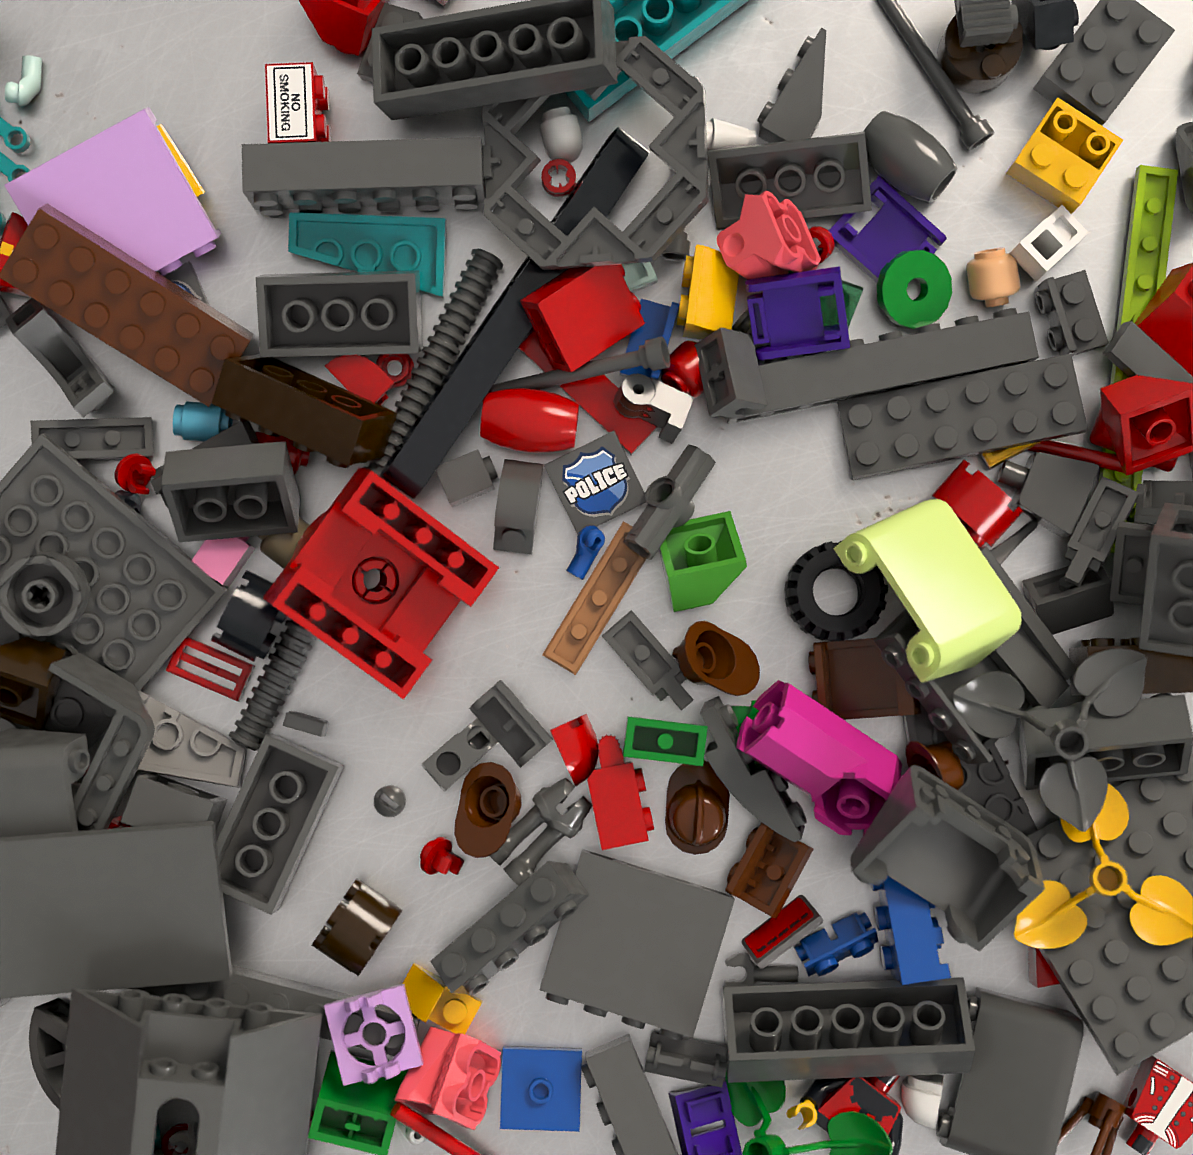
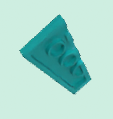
[288,212,446,297]

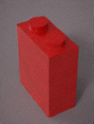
[520,264,645,373]

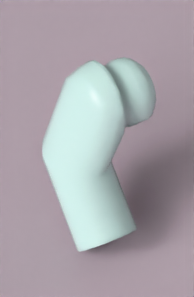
[5,55,42,106]

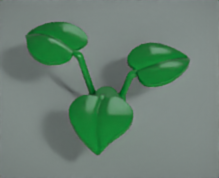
[725,1070,892,1155]

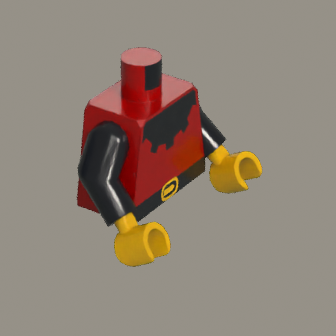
[786,1076,903,1155]

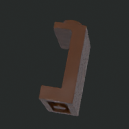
[808,638,921,720]

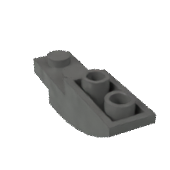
[700,696,807,842]

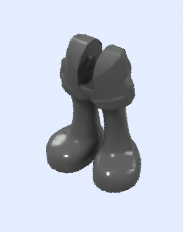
[490,778,593,886]

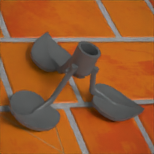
[952,648,1147,832]

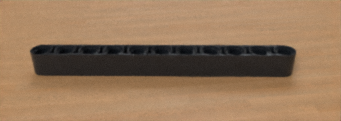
[380,127,649,499]

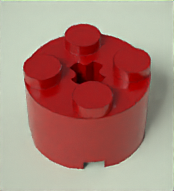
[931,460,1023,548]

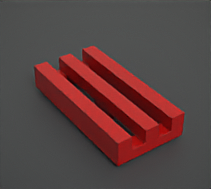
[166,637,255,702]

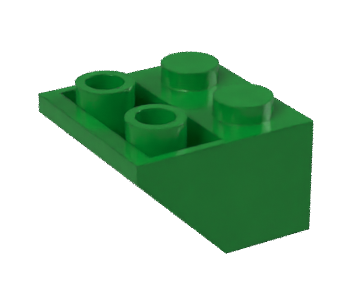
[308,1050,408,1155]

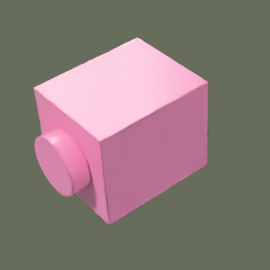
[192,536,255,587]

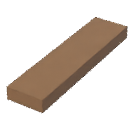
[542,521,646,675]

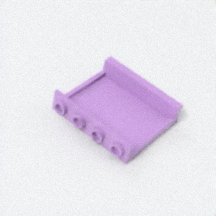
[4,107,221,276]

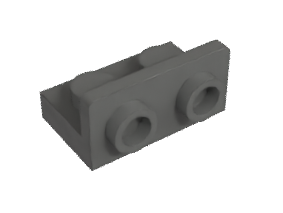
[1036,270,1109,356]

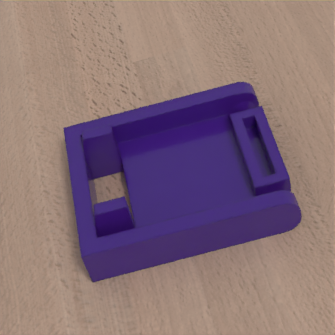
[828,176,947,283]
[745,266,850,360]

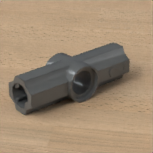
[624,444,716,560]

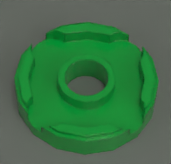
[876,250,952,329]

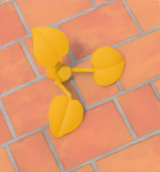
[1014,783,1193,949]

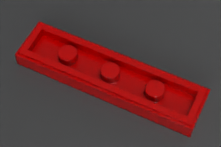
[518,330,658,455]

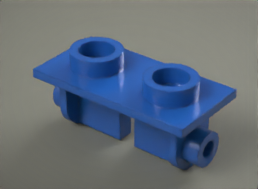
[794,912,879,977]

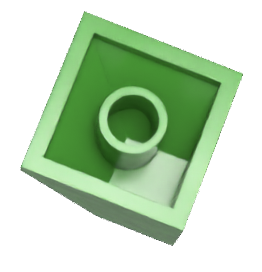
[659,511,747,612]

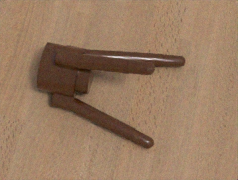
[1058,1092,1127,1155]

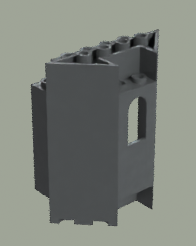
[55,988,322,1155]

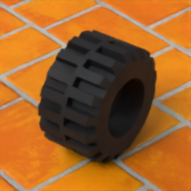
[784,541,888,641]

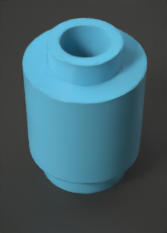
[173,401,233,442]

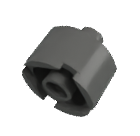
[0,551,91,636]

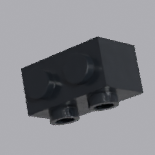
[1011,0,1079,50]

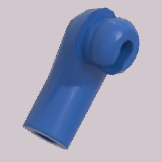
[566,525,605,580]

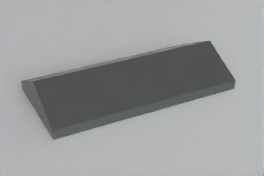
[707,132,872,228]

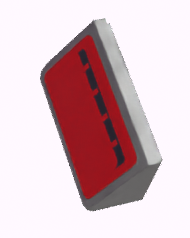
[741,895,823,969]

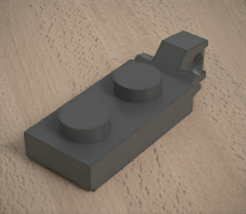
[1064,476,1139,587]
[602,610,694,711]

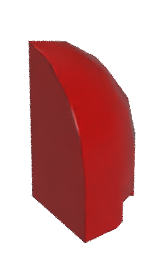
[324,355,396,406]
[550,714,599,787]

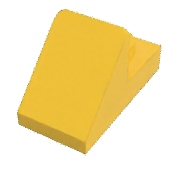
[402,963,483,1035]

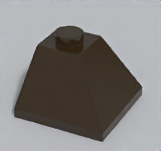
[0,637,66,731]

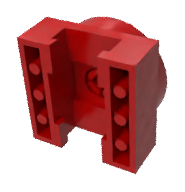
[263,468,500,700]

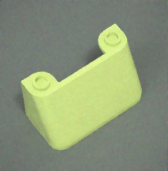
[834,499,1022,683]

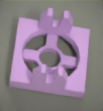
[324,984,424,1086]

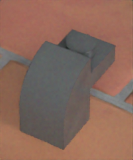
[493,459,543,555]

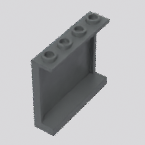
[873,546,1077,764]
[540,849,735,1041]

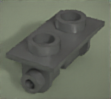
[644,1032,727,1088]

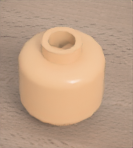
[966,248,1020,307]

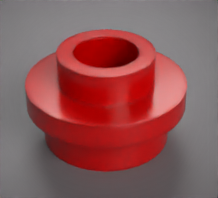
[376,354,414,388]

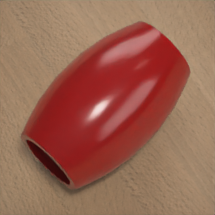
[480,388,579,453]

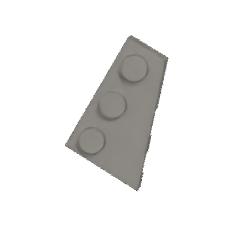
[137,691,247,788]

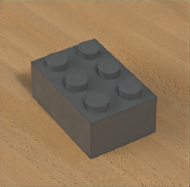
[1033,0,1175,126]
[161,441,300,543]

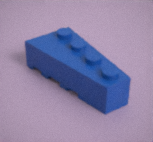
[862,830,951,985]

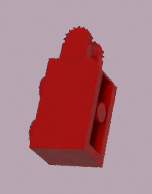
[587,734,654,850]

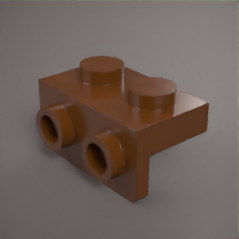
[725,822,814,919]

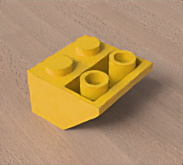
[1006,97,1123,214]
[676,245,739,340]

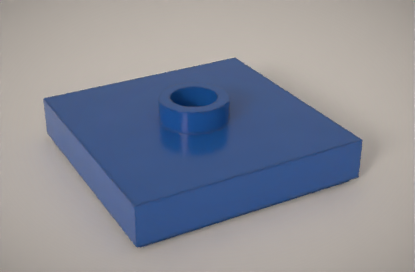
[500,1046,582,1132]

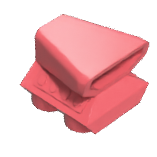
[717,191,821,280]
[394,1026,501,1130]

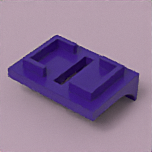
[668,1081,742,1155]

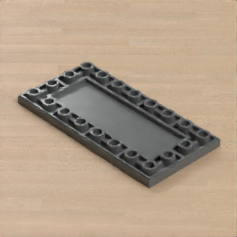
[0,821,232,998]

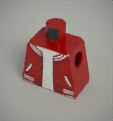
[1123,1055,1193,1155]

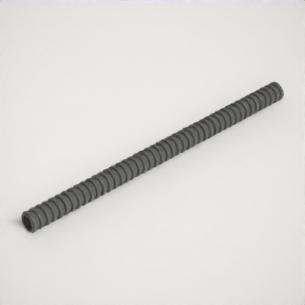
[229,248,504,751]

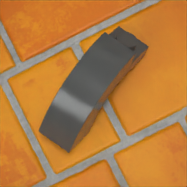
[5,297,114,418]

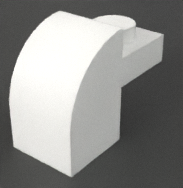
[1009,205,1089,282]

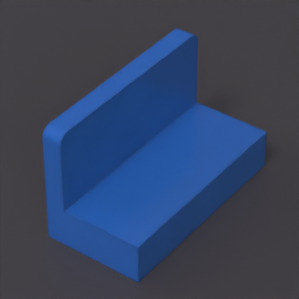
[620,298,680,380]

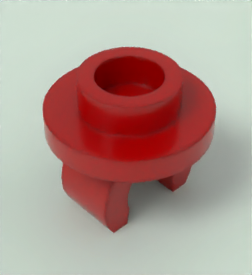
[115,453,156,495]
[420,837,464,875]

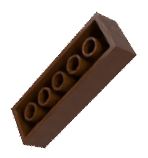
[0,203,254,407]

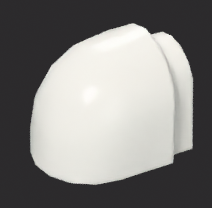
[540,107,583,163]
[901,1074,944,1129]

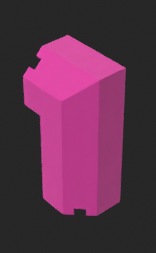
[736,680,903,836]

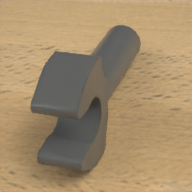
[724,953,799,987]

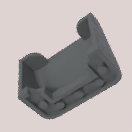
[0,728,90,837]
[850,765,1045,952]
[936,987,1084,1155]

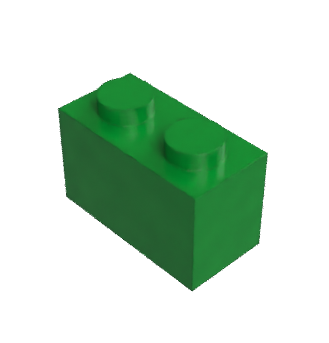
[623,716,708,766]

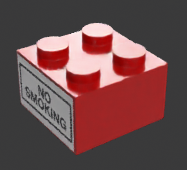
[265,62,331,143]

